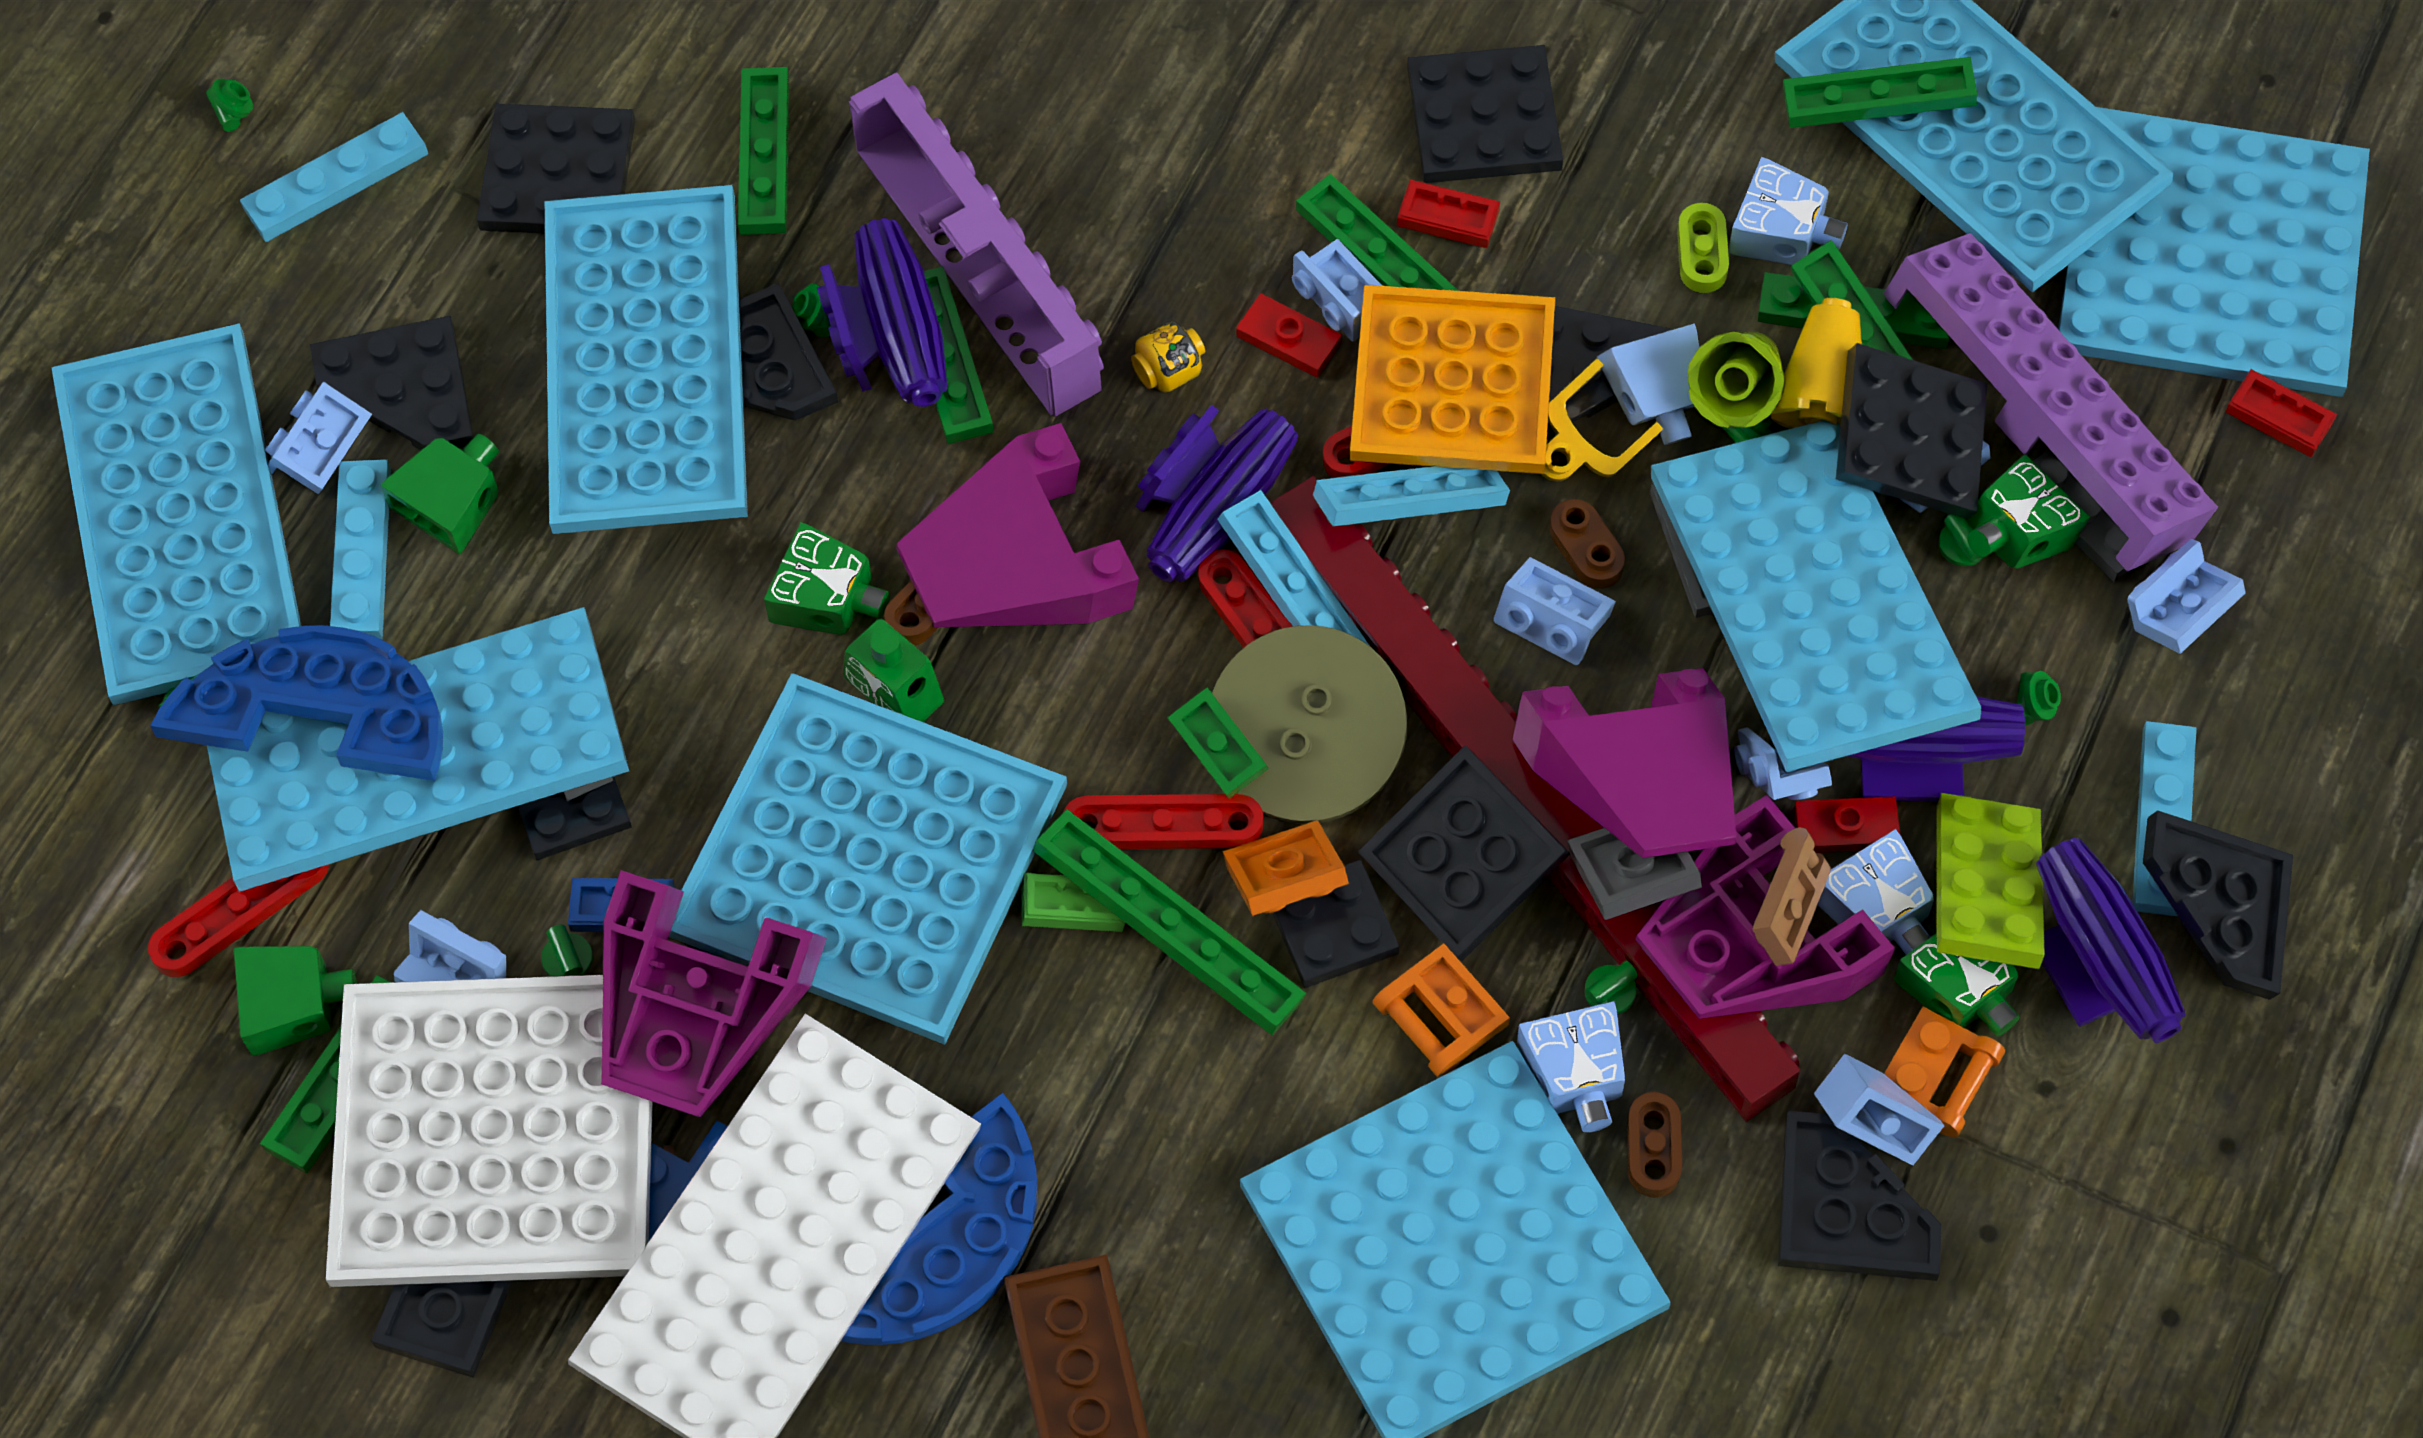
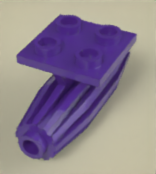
[817,218,948,407]
[1135,405,1298,582]
[1848,696,2025,802]
[2036,838,2186,1043]

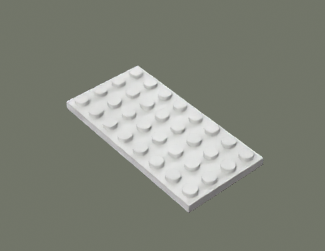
[568,1014,981,1438]

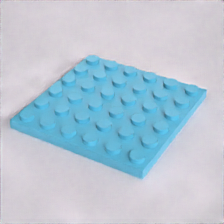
[2058,107,2370,397]
[669,673,1067,1045]
[1240,1041,1671,1438]

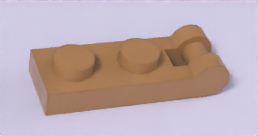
[1752,828,1831,966]

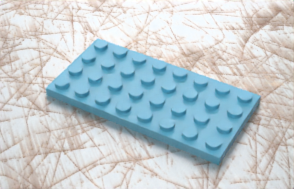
[1775,0,2173,292]
[545,185,748,534]
[51,323,301,705]
[1651,420,1981,772]
[207,607,629,892]

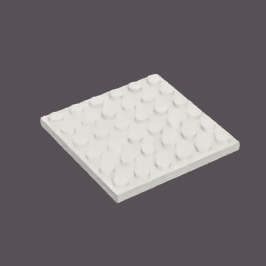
[326,975,652,1287]

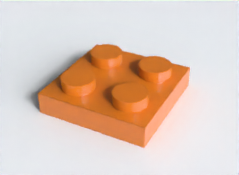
[1223,820,1349,916]

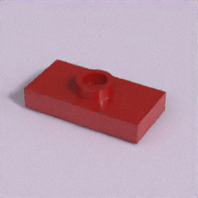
[1397,179,1500,248]
[1236,293,1342,378]
[2225,369,2337,458]
[1793,796,1901,853]

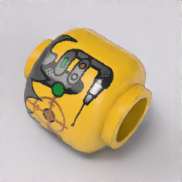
[1131,322,1205,392]

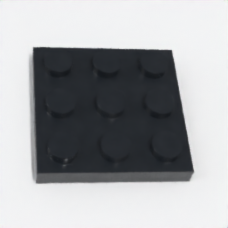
[1407,45,1563,183]
[477,103,635,233]
[1835,343,1987,519]
[1358,745,1571,961]

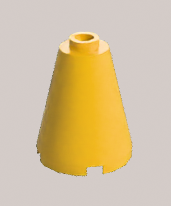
[1771,298,1862,429]

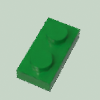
[1167,687,1269,799]

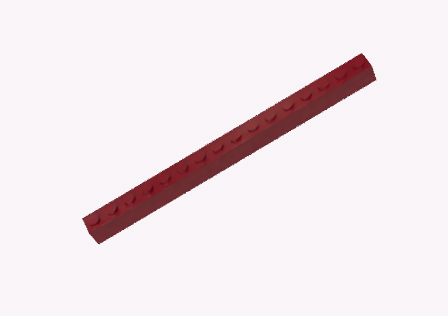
[1270,476,1801,1122]

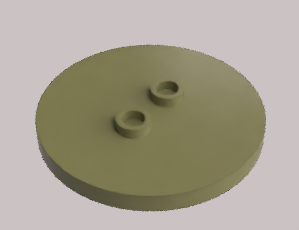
[1212,625,1407,824]

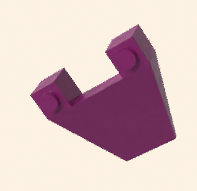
[896,423,1139,627]
[1513,668,1736,858]
[1636,795,1895,1019]
[601,870,827,1117]

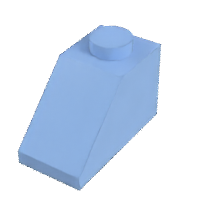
[1814,1054,1944,1165]

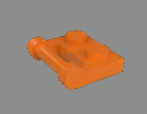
[1372,943,1510,1078]
[1884,1006,2005,1138]

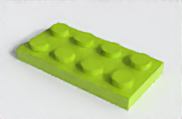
[1937,793,2044,969]

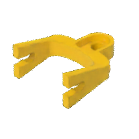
[1542,358,1663,482]

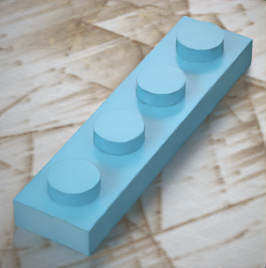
[240,112,428,242]
[330,459,391,639]
[1313,466,1510,526]
[1217,490,1370,646]
[2132,721,2196,917]

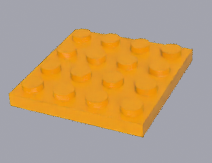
[1350,285,1555,474]

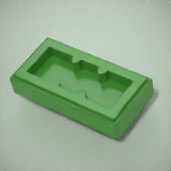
[1021,873,1125,932]

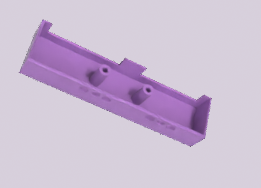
[849,72,1104,417]
[1884,233,2218,571]

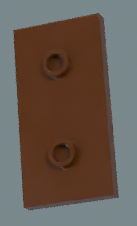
[1004,1254,1149,1438]

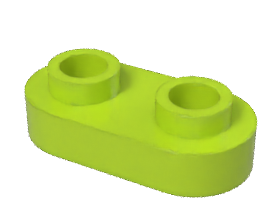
[1677,203,1729,293]

